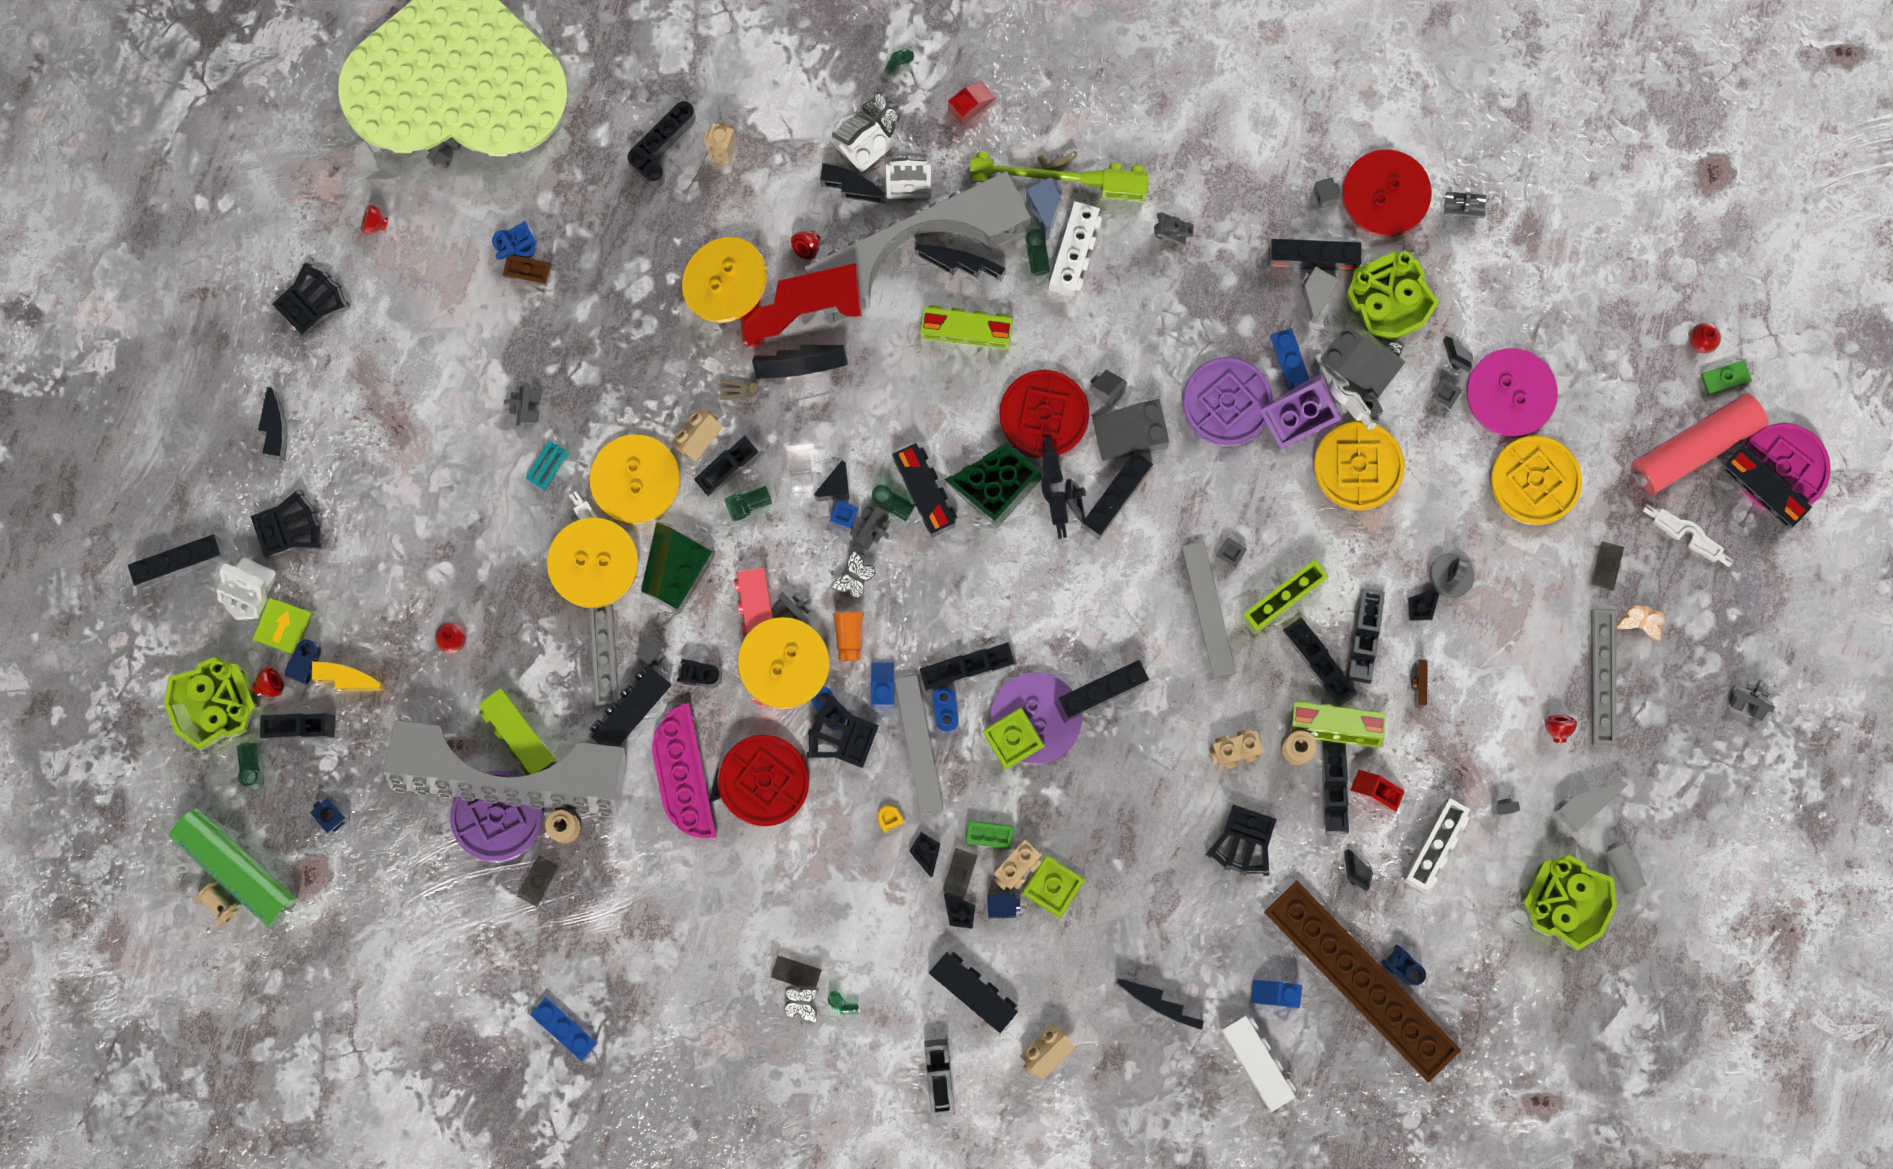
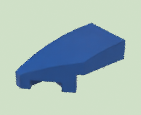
[496,221,537,260]

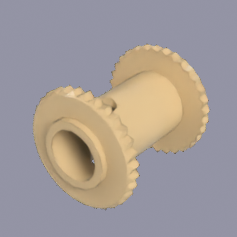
[1281,730,1317,766]
[545,809,581,844]
[193,880,241,927]

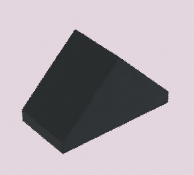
[813,460,850,502]

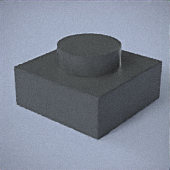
[1430,379,1462,411]
[1215,537,1247,569]
[1492,798,1520,816]

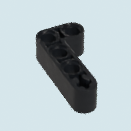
[627,101,696,188]

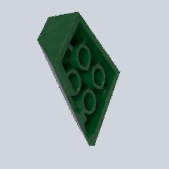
[944,443,1042,528]
[641,522,715,614]

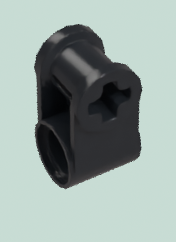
[676,659,722,688]

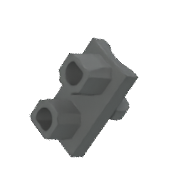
[425,137,462,168]
[1444,192,1486,218]
[1154,212,1194,245]
[503,383,542,427]
[849,506,890,551]
[771,592,812,626]
[1730,680,1775,721]

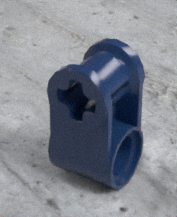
[284,639,322,685]
[1381,944,1426,987]

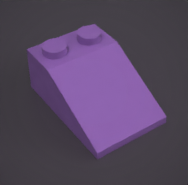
[1260,373,1342,449]

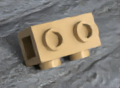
[704,123,737,164]
[671,408,723,462]
[1209,729,1264,770]
[993,840,1042,891]
[1020,1023,1076,1080]

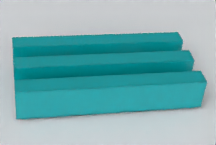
[526,440,569,491]

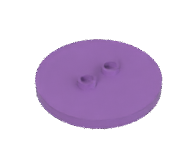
[1183,357,1273,447]
[990,672,1082,764]
[450,771,543,862]

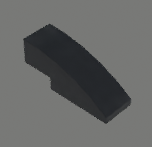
[820,163,886,204]
[258,387,287,461]
[694,435,764,496]
[260,713,335,739]
[924,1039,955,1117]

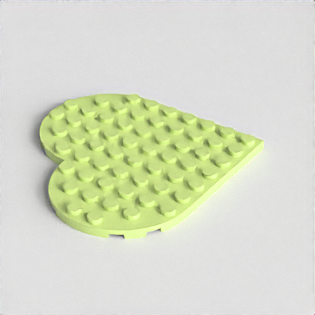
[338,0,567,156]

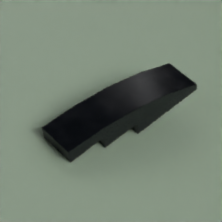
[915,245,1006,281]
[752,345,848,379]
[1348,588,1385,684]
[1283,617,1357,707]
[920,642,1017,691]
[1322,740,1349,835]
[1116,978,1204,1030]

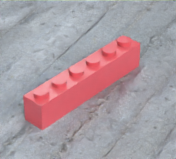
[734,568,773,709]

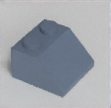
[1026,177,1062,240]

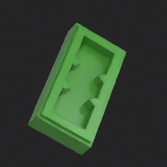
[1700,360,1752,395]
[966,820,1014,849]

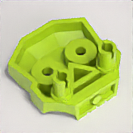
[1346,251,1439,342]
[164,657,259,751]
[1521,855,1617,951]

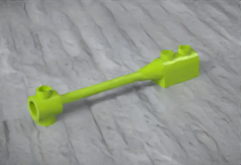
[970,152,1149,202]

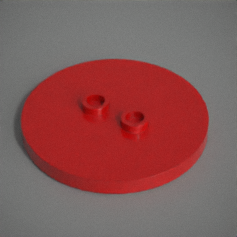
[1342,149,1432,237]
[999,370,1089,459]
[717,735,809,827]

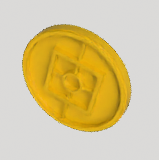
[682,237,767,323]
[1313,421,1405,511]
[590,434,680,524]
[1490,435,1582,526]
[547,518,639,608]
[737,617,829,709]

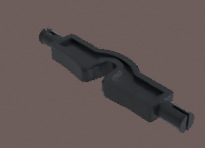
[1041,437,1068,539]

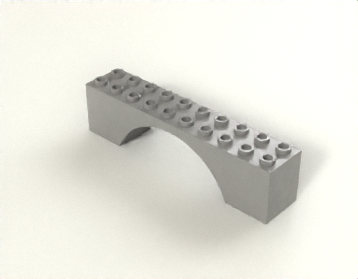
[805,171,1031,326]
[384,721,627,817]

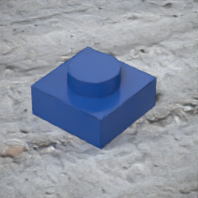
[830,500,859,530]

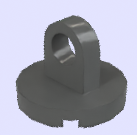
[1429,553,1474,598]

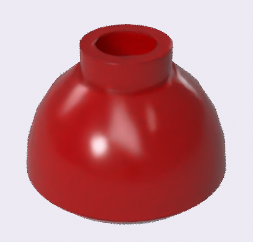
[360,204,388,234]
[791,231,820,260]
[1689,322,1721,353]
[434,622,467,654]
[252,666,284,697]
[1545,715,1577,743]

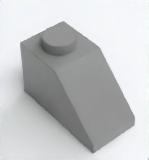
[1302,267,1339,323]

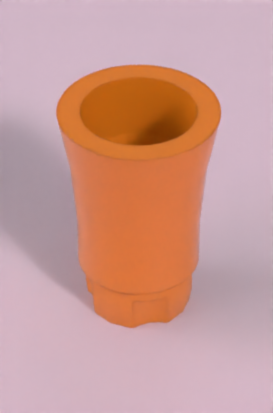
[832,612,864,661]

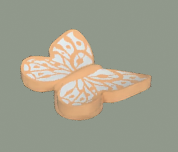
[1617,605,1665,641]

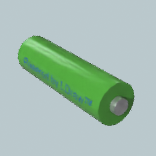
[169,808,298,929]

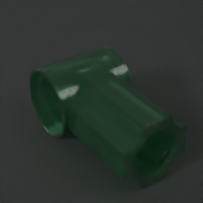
[1025,229,1051,276]
[724,485,773,521]
[871,485,916,522]
[237,742,264,790]

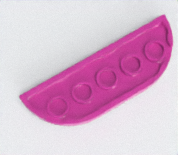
[652,703,717,839]

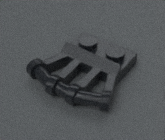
[272,262,351,337]
[250,489,322,559]
[807,695,879,768]
[1205,804,1277,877]

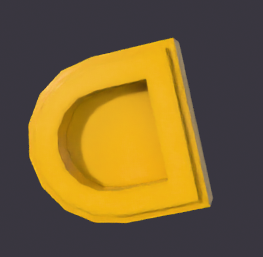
[877,805,904,833]

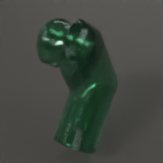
[884,49,914,75]
[827,991,859,1015]

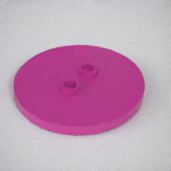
[1466,348,1558,438]
[1741,423,1831,511]

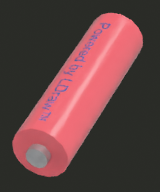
[1632,393,1768,495]

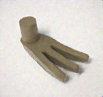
[1037,151,1077,170]
[719,379,758,400]

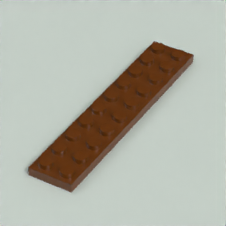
[1263,880,1461,1083]

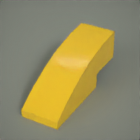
[312,661,385,691]

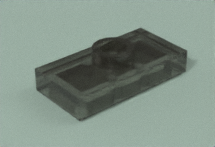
[1590,541,1624,591]
[942,848,978,900]
[517,855,559,907]
[771,955,822,987]

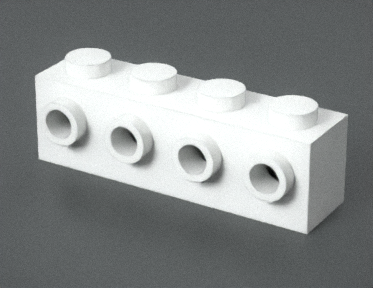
[1049,201,1103,297]
[1403,798,1470,892]
[1220,1016,1296,1112]

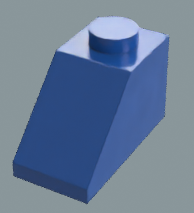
[871,662,895,708]
[1251,980,1302,1009]

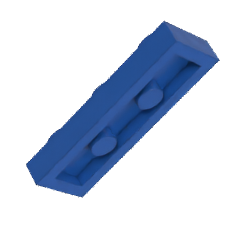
[1270,328,1309,391]
[530,997,598,1061]

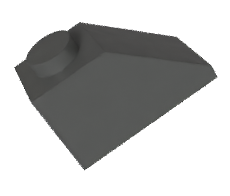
[1090,369,1127,409]

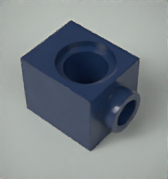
[310,797,350,835]
[987,893,1021,919]

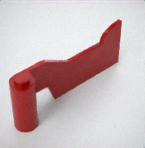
[740,263,862,349]

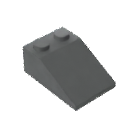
[1321,320,1406,397]
[1092,399,1169,462]

